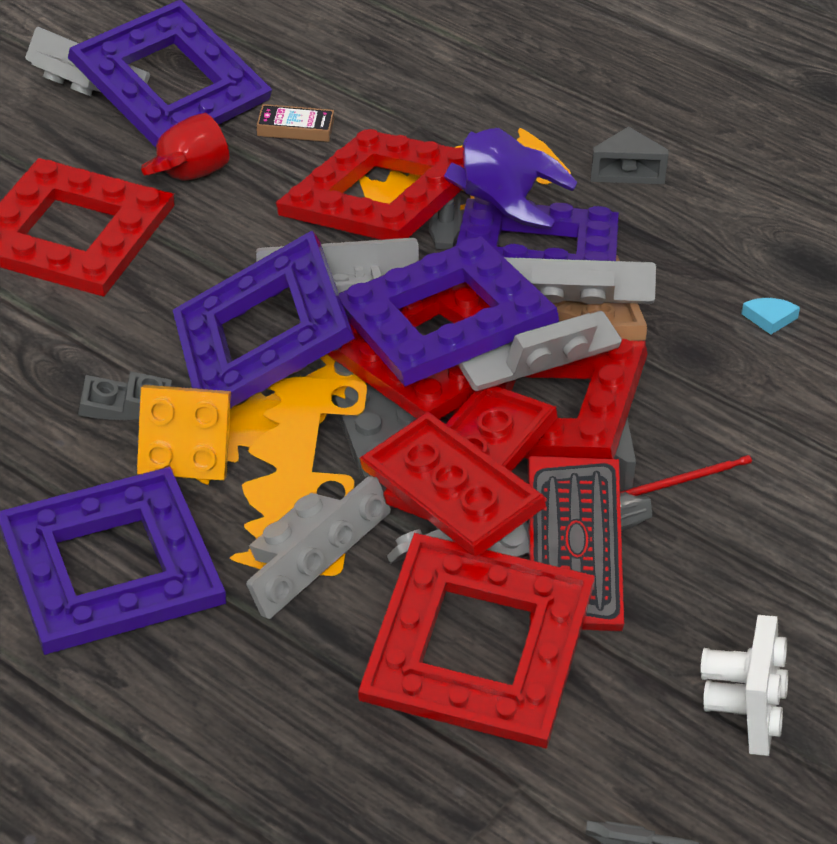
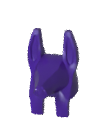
[444,128,577,229]

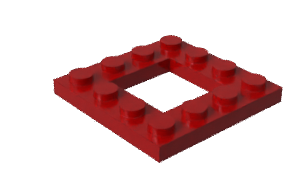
[276,129,464,240]
[0,158,175,297]
[327,282,496,419]
[453,339,648,459]
[358,533,595,749]

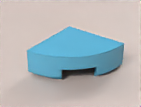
[741,298,800,335]

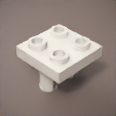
[701,615,788,756]

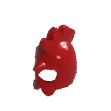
[141,113,229,181]

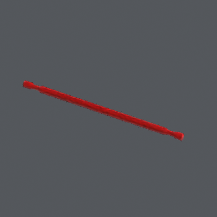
[620,455,752,496]

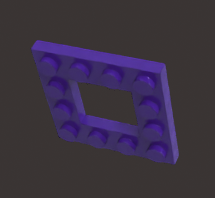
[68,0,272,148]
[456,197,619,261]
[173,230,355,409]
[339,236,559,386]
[0,467,226,655]

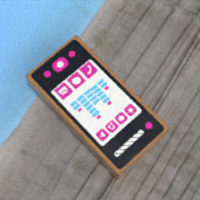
[257,104,334,142]

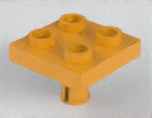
[137,385,231,481]

